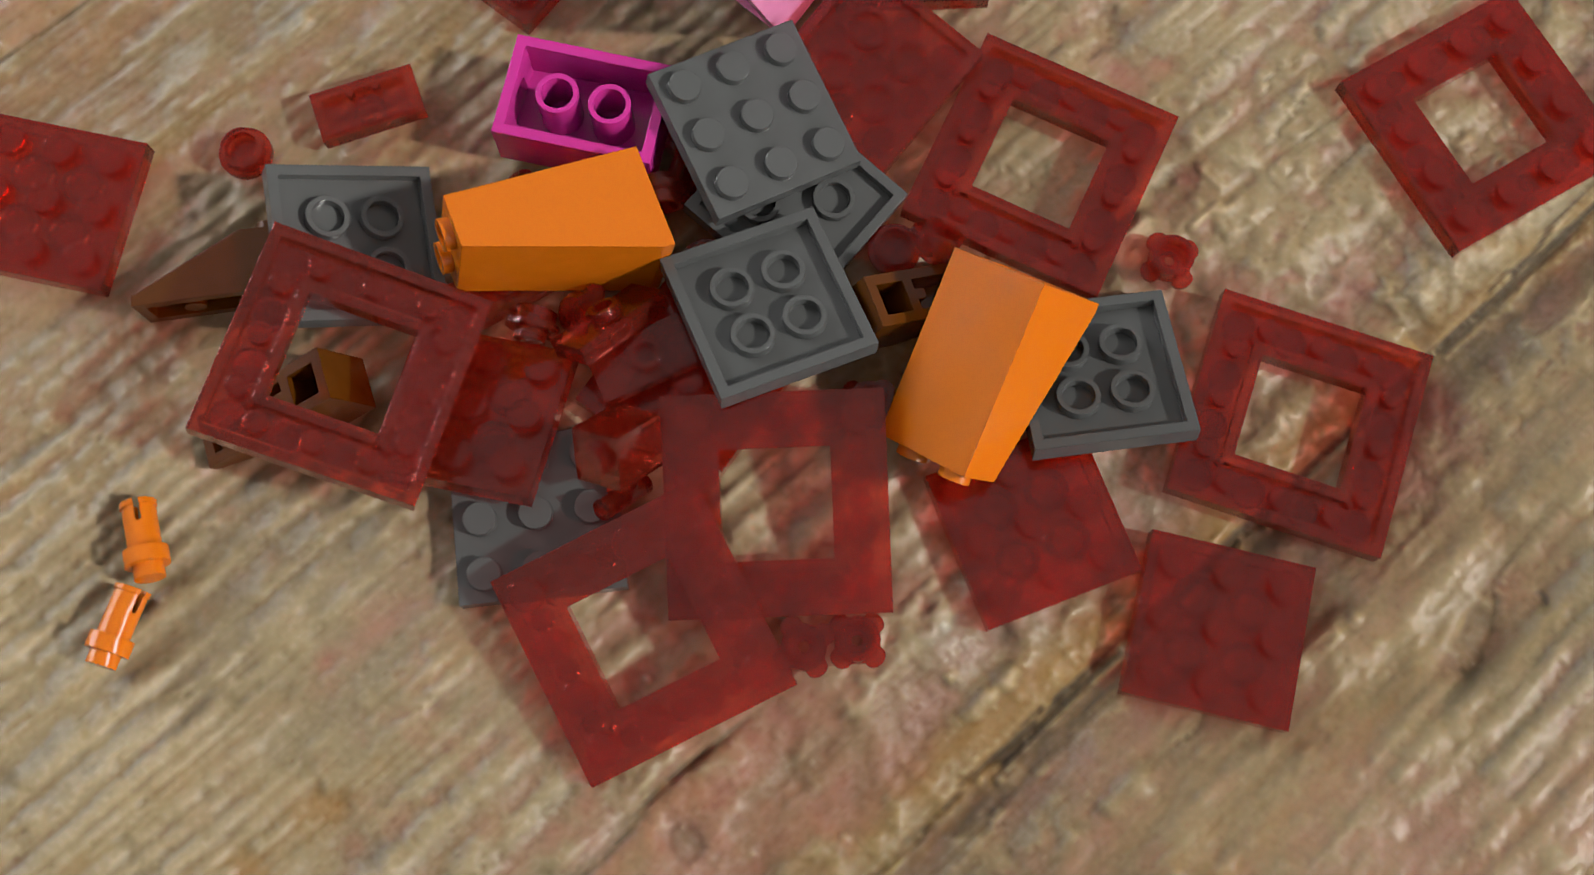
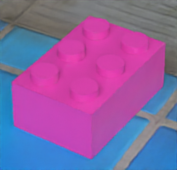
[491,34,671,189]

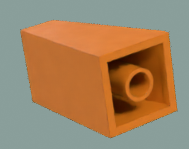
[433,146,675,291]
[879,247,1099,486]

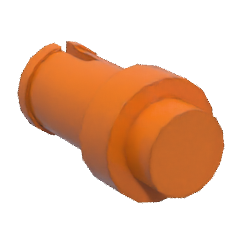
[119,496,171,584]
[84,582,152,671]

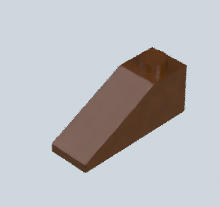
[131,220,278,323]
[852,256,991,348]
[198,347,376,469]

